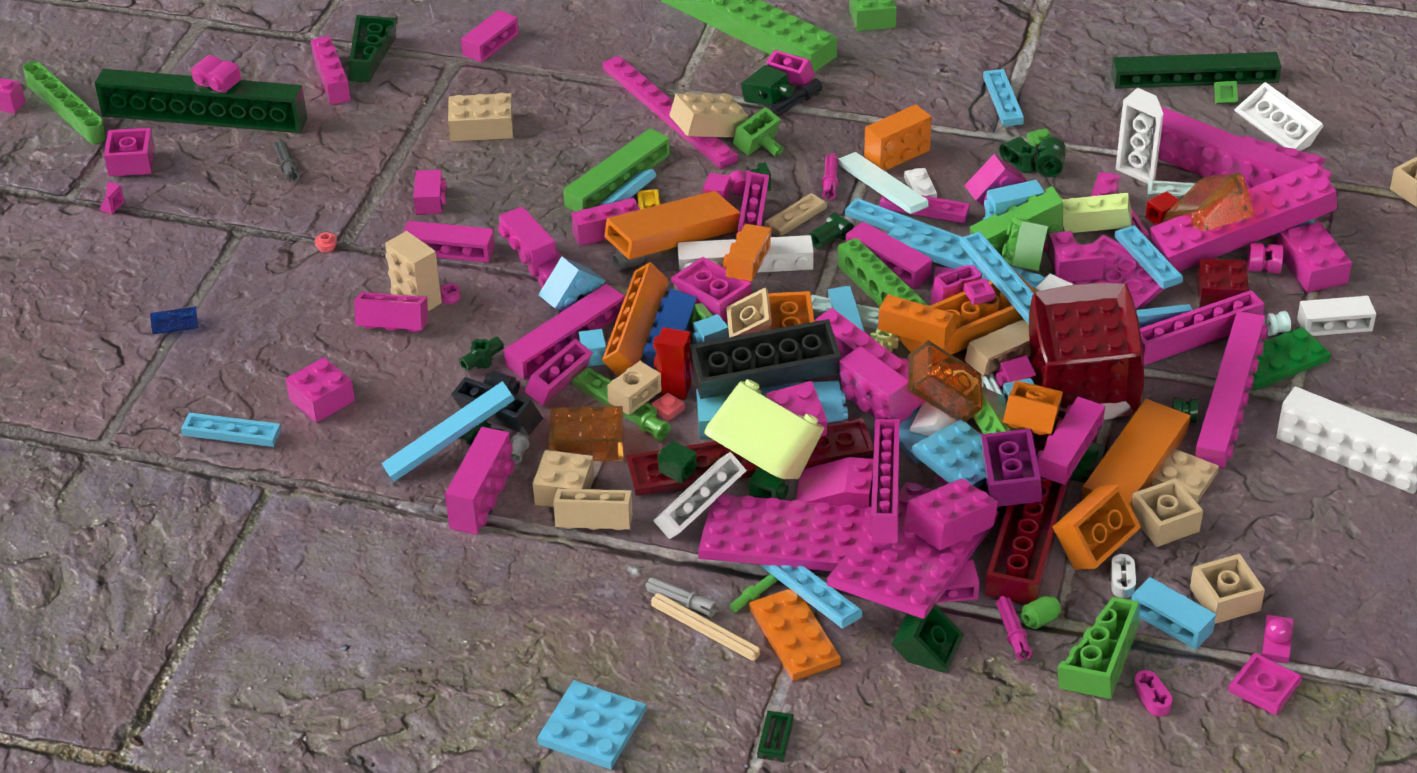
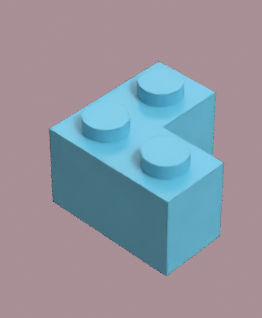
[539,257,606,311]

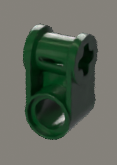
[999,137,1037,173]

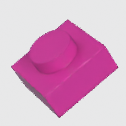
[964,278,995,305]

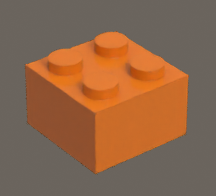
[1003,380,1063,435]

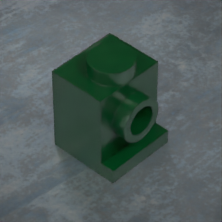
[749,467,789,500]

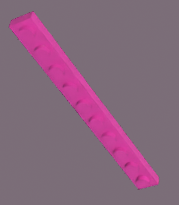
[602,56,737,169]

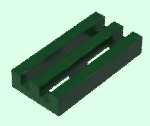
[757,710,794,762]

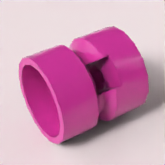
[1247,243,1283,274]

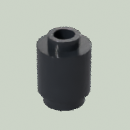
[484,370,520,395]

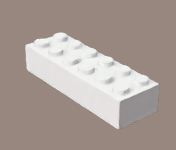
[1276,386,1417,494]

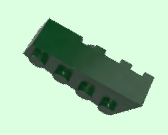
[349,15,397,83]

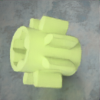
[870,328,898,353]

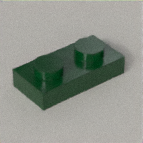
[1072,442,1106,483]

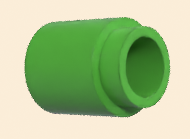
[1021,596,1061,629]

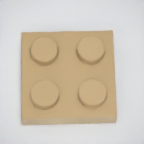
[1152,448,1219,503]

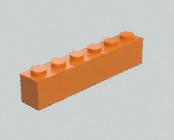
[602,262,668,377]

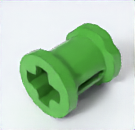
[639,412,671,442]

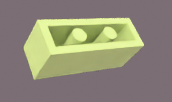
[1062,193,1132,233]

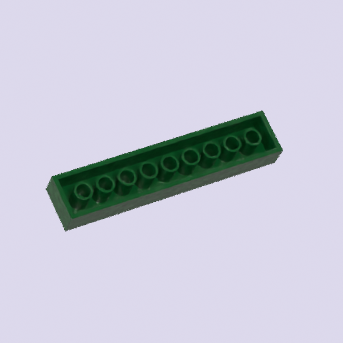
[95,69,308,133]

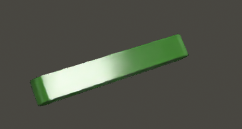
[23,61,106,144]

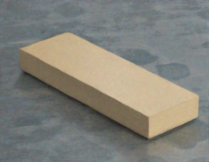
[765,193,827,237]

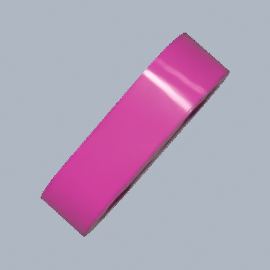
[1133,670,1172,716]

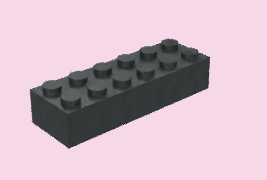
[690,319,841,399]

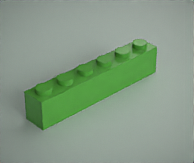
[563,128,670,212]

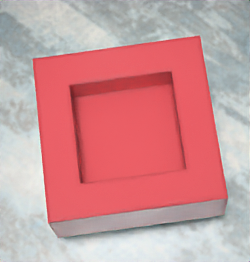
[651,392,685,422]

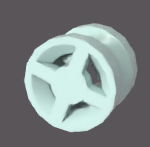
[1265,311,1291,336]

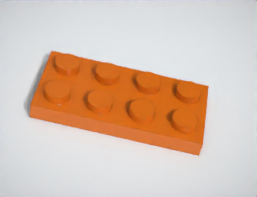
[749,589,841,681]

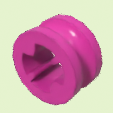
[440,283,460,304]

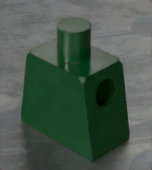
[741,65,794,105]

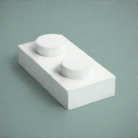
[904,168,937,198]

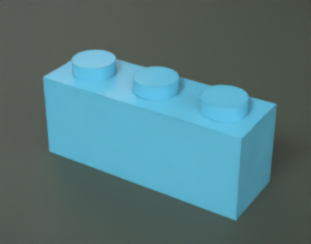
[1132,577,1216,650]

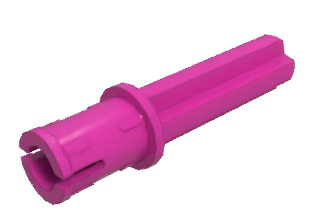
[821,153,839,200]
[996,596,1033,661]

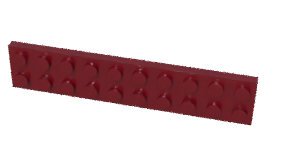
[626,418,874,496]

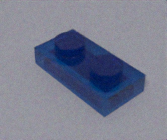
[150,306,199,334]

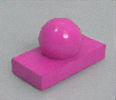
[1262,615,1293,664]

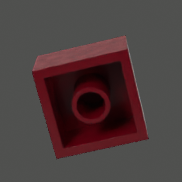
[1197,259,1249,308]

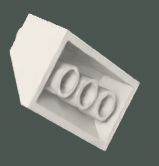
[1115,88,1164,184]

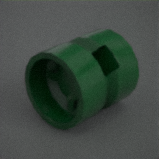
[1035,137,1066,178]

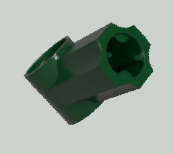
[809,212,854,249]

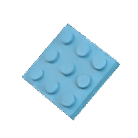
[910,419,987,488]
[537,680,646,770]

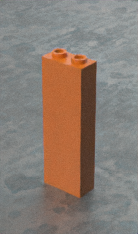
[604,191,740,260]
[1081,399,1190,506]

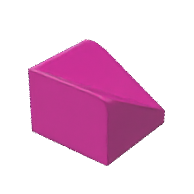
[100,182,125,214]

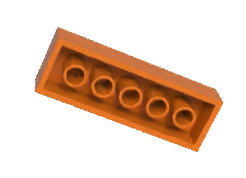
[898,271,1036,365]

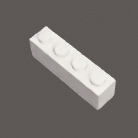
[653,452,747,539]

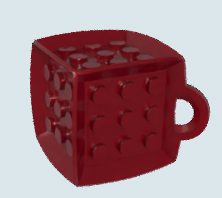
[1029,283,1144,420]

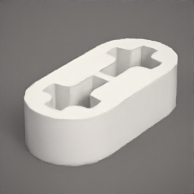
[1110,554,1136,598]

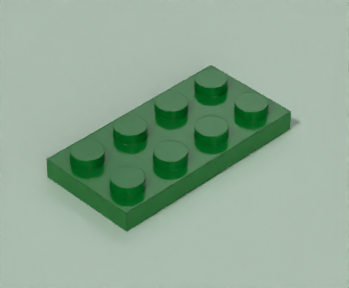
[1252,327,1331,391]

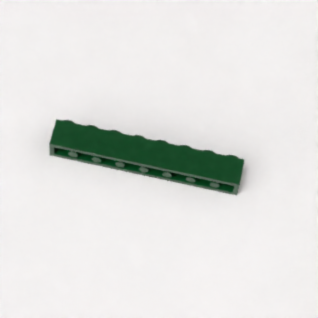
[1111,52,1282,89]

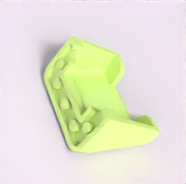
[704,379,825,479]

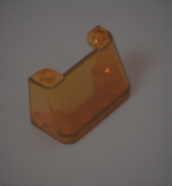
[1163,173,1255,232]

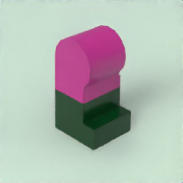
[729,162,771,196]

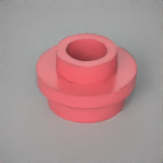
[315,232,337,252]

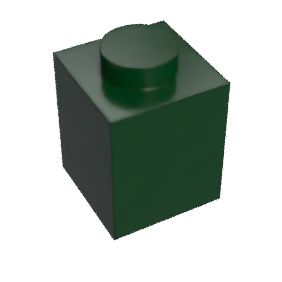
[657,441,697,484]

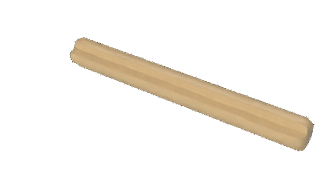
[651,593,761,661]

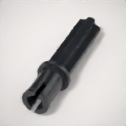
[771,78,823,116]

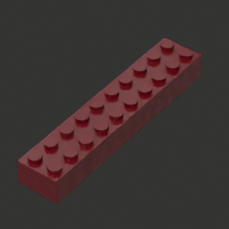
[985,407,1073,604]

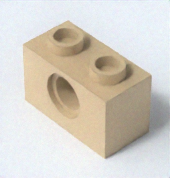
[607,361,661,415]

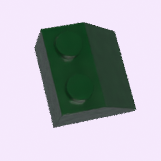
[891,604,964,673]

